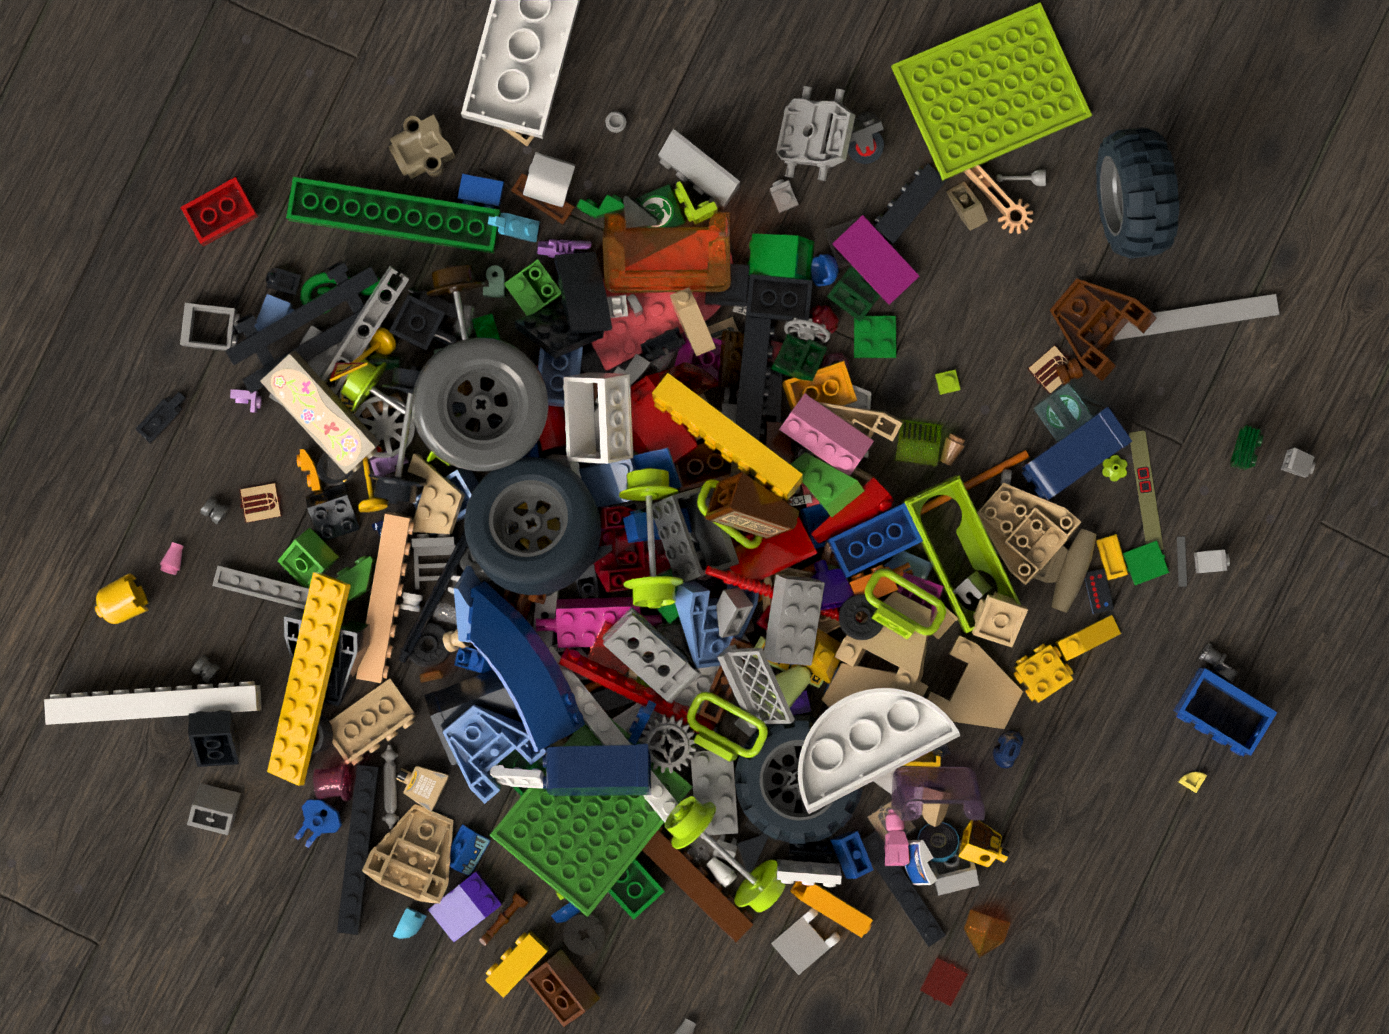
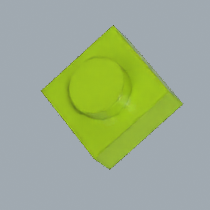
[935,370,960,395]

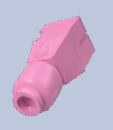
[884,809,909,866]

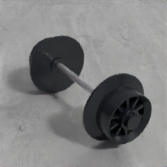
[368,366,427,504]

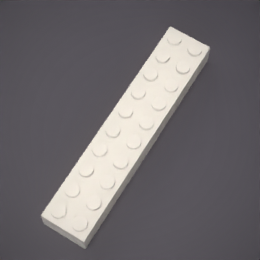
[44,681,262,725]

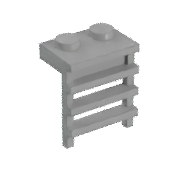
[412,534,457,590]

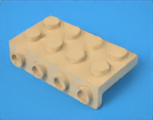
[329,678,417,766]

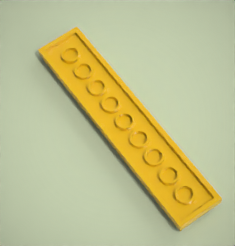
[267,572,351,786]

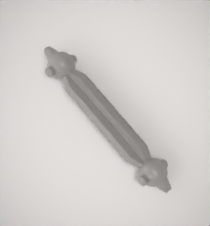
[381,745,399,829]

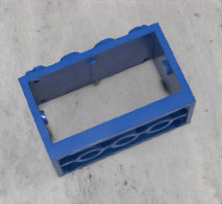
[1173,668,1277,757]

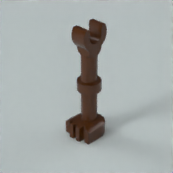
[479,891,529,946]

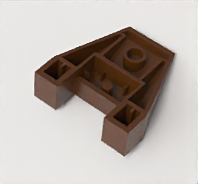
[1050,279,1157,382]

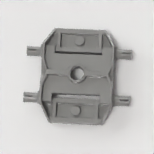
[776,86,855,181]

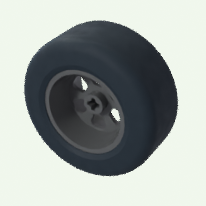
[464,457,601,595]

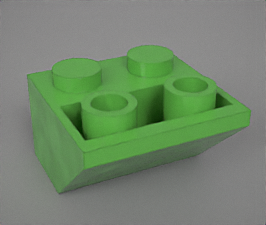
[504,260,561,316]
[336,556,376,601]

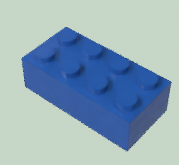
[827,503,923,578]

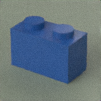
[458,174,504,209]
[831,831,874,879]

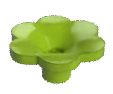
[1102,455,1127,481]

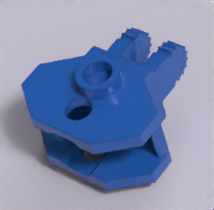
[295,799,342,848]

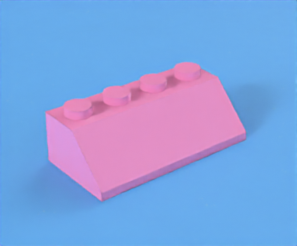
[779,394,874,476]

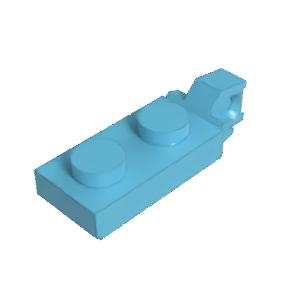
[488,213,540,242]

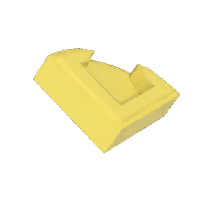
[1178,772,1207,793]

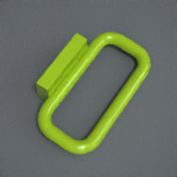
[697,479,763,549]
[865,569,946,640]
[687,692,768,762]

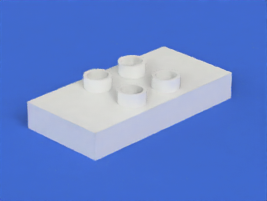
[461,0,580,139]

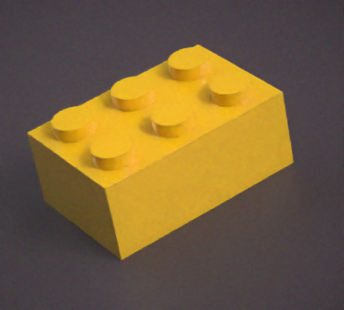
[485,931,549,998]

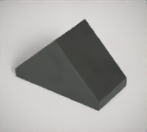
[623,195,662,228]

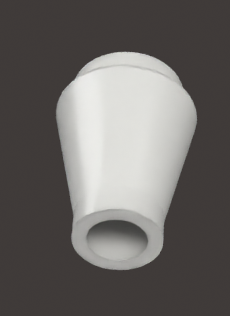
[706,857,737,888]

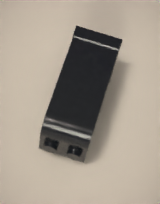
[424,670,523,765]

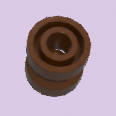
[1055,358,1083,385]

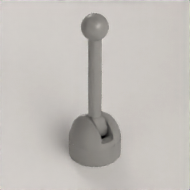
[995,169,1046,186]

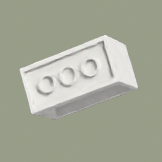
[563,372,633,464]

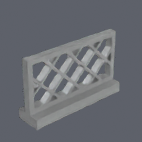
[717,645,795,728]

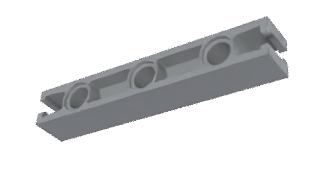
[319,266,409,394]

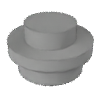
[605,112,626,133]

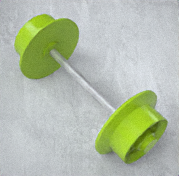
[341,359,473,466]
[619,468,683,608]
[665,796,785,912]

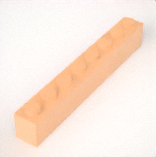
[356,512,414,683]

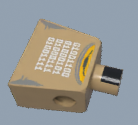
[396,766,450,812]

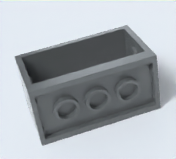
[652,487,740,583]

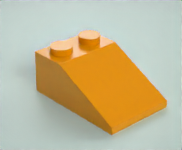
[782,361,857,411]

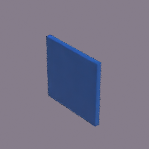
[633,447,682,488]

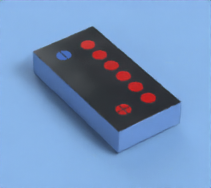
[1085,569,1114,614]

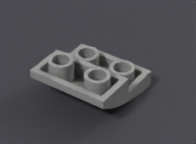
[523,152,576,208]

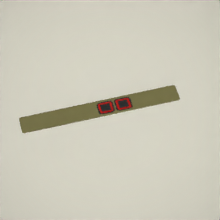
[1129,431,1163,550]

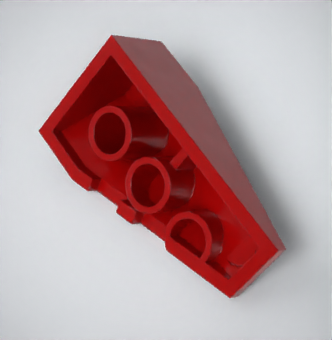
[811,477,894,543]

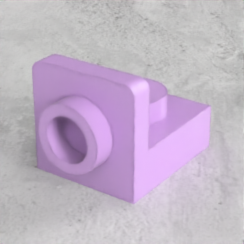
[230,389,261,413]

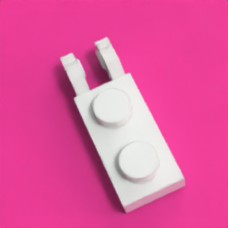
[490,765,545,788]

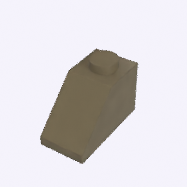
[946,182,988,231]

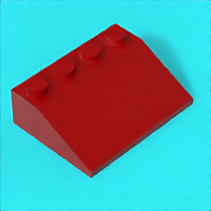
[730,517,817,589]

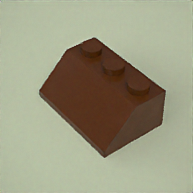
[525,950,600,1027]

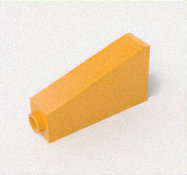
[790,881,873,938]

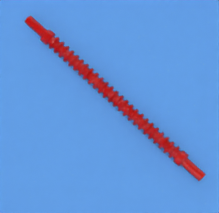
[705,566,865,623]

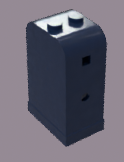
[1022,407,1132,500]
[543,744,651,796]

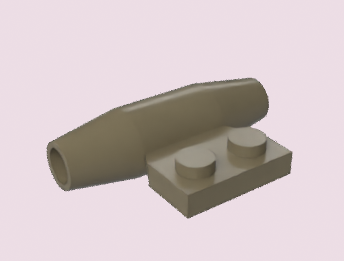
[1034,529,1096,613]

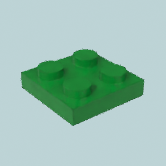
[854,316,896,358]

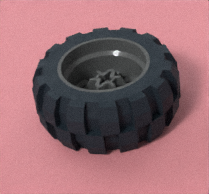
[1096,127,1179,259]
[735,715,863,844]

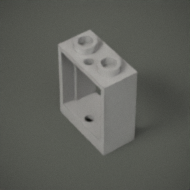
[180,303,240,351]

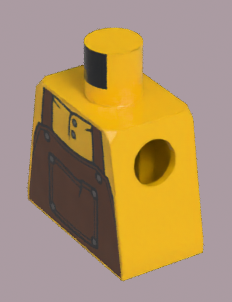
[958,817,1010,867]

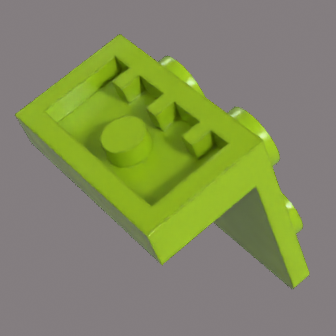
[675,181,718,225]

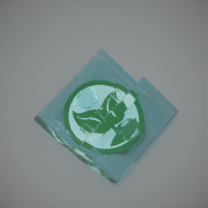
[1033,383,1093,442]

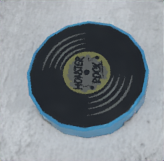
[917,822,959,862]

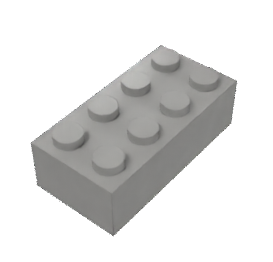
[764,574,824,666]
[691,750,738,835]

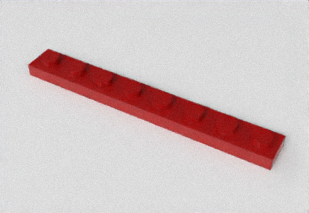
[558,648,716,732]

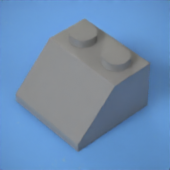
[929,840,979,896]

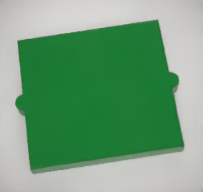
[1122,540,1169,585]

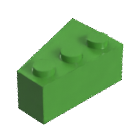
[790,452,864,517]

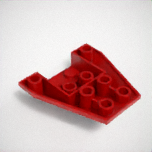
[630,370,698,464]

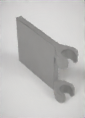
[771,908,840,975]

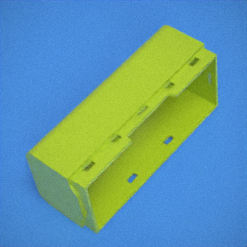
[901,475,1021,633]

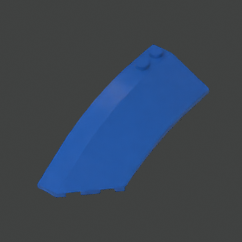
[466,581,585,752]

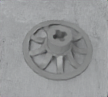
[354,396,415,458]

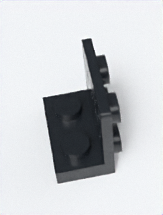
[305,483,360,541]

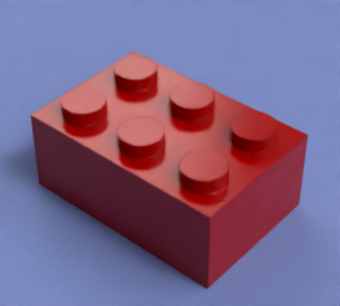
[180,177,258,246]

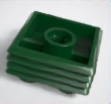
[1230,425,1264,471]

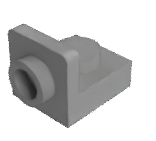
[770,179,799,214]

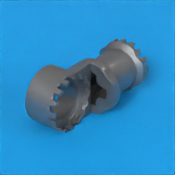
[1199,643,1238,682]

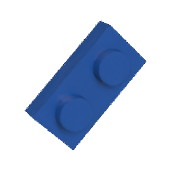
[628,700,656,745]

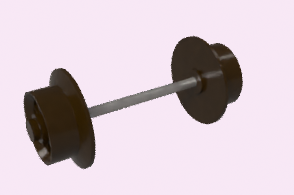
[427,264,495,402]

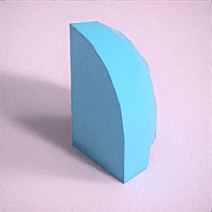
[393,907,426,939]

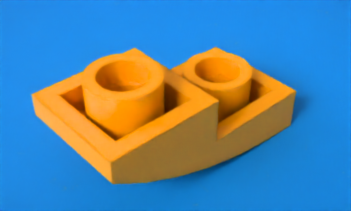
[297,449,322,491]

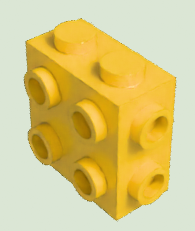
[1013,643,1074,703]

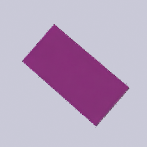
[832,215,919,305]

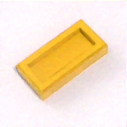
[1096,534,1128,580]

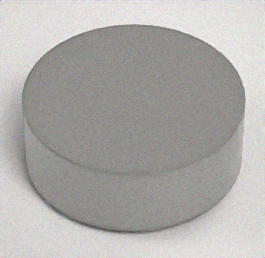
[1000,469,1012,486]

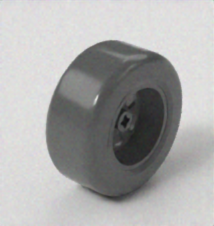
[412,338,548,471]

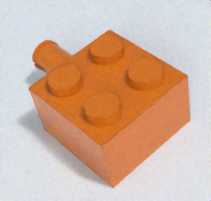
[849,562,913,598]

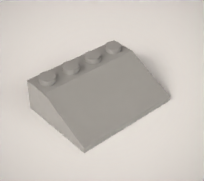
[658,129,740,209]

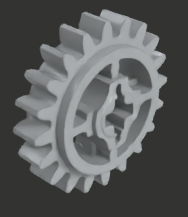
[639,715,697,773]

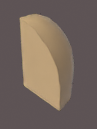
[921,789,951,827]

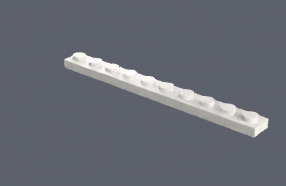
[549,646,678,823]

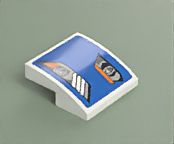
[905,840,937,885]

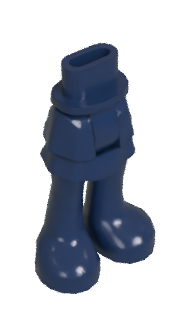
[993,730,1023,769]

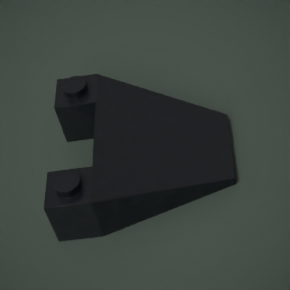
[284,608,370,706]

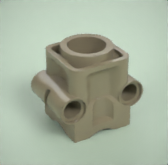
[388,114,455,179]

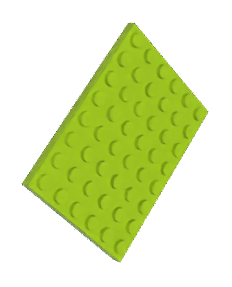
[891,2,1092,180]

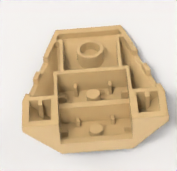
[362,804,453,904]

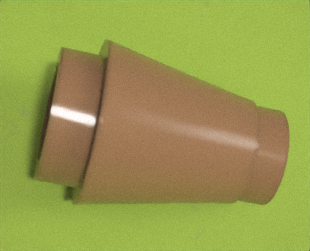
[940,433,965,466]

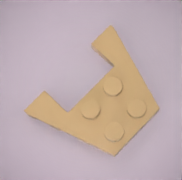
[394,453,465,534]

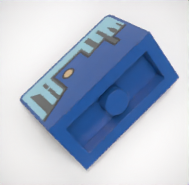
[450,824,490,876]

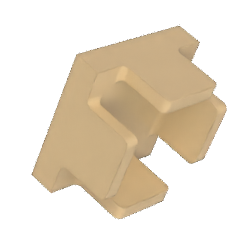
[972,592,1028,647]

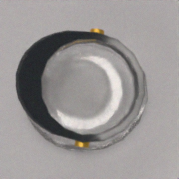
[317,452,354,486]

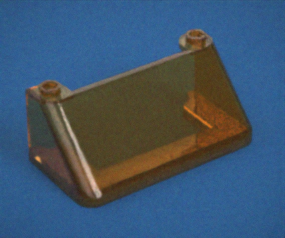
[603,212,731,293]

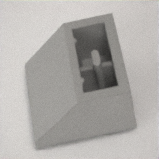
[187,783,241,835]

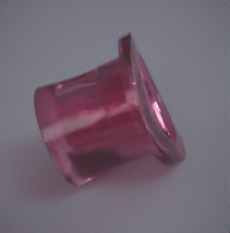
[313,761,353,801]

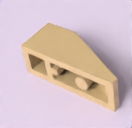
[670,287,716,356]

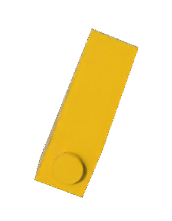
[1055,615,1121,661]

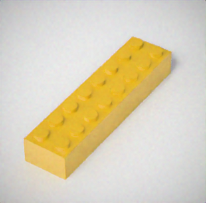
[652,373,803,502]

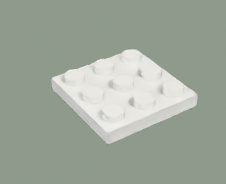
[777,859,841,887]

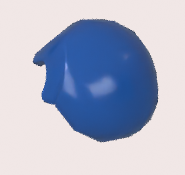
[811,254,839,286]

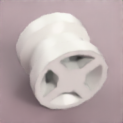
[400,592,423,612]

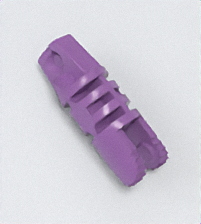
[537,239,591,258]

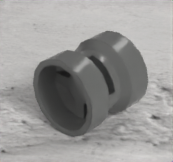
[200,496,229,525]
[191,655,221,684]

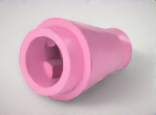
[160,542,184,575]

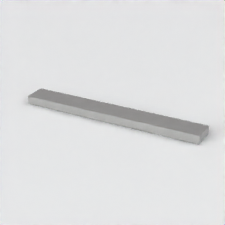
[1114,294,1279,341]

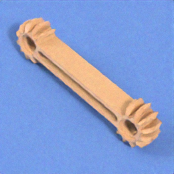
[964,165,1033,234]

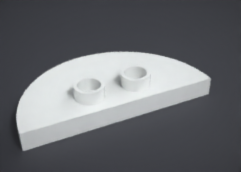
[798,688,960,814]

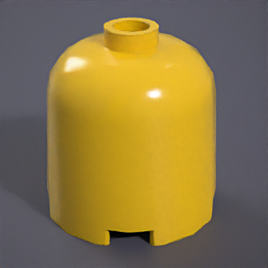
[95,573,148,624]

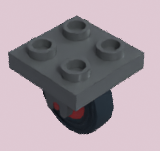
[848,112,884,164]

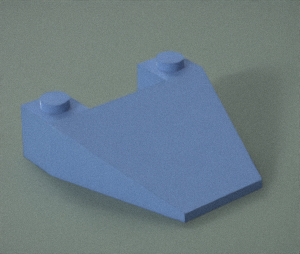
[675,581,759,669]
[443,705,548,804]

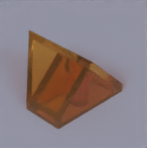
[964,910,1010,958]

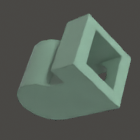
[483,265,505,298]

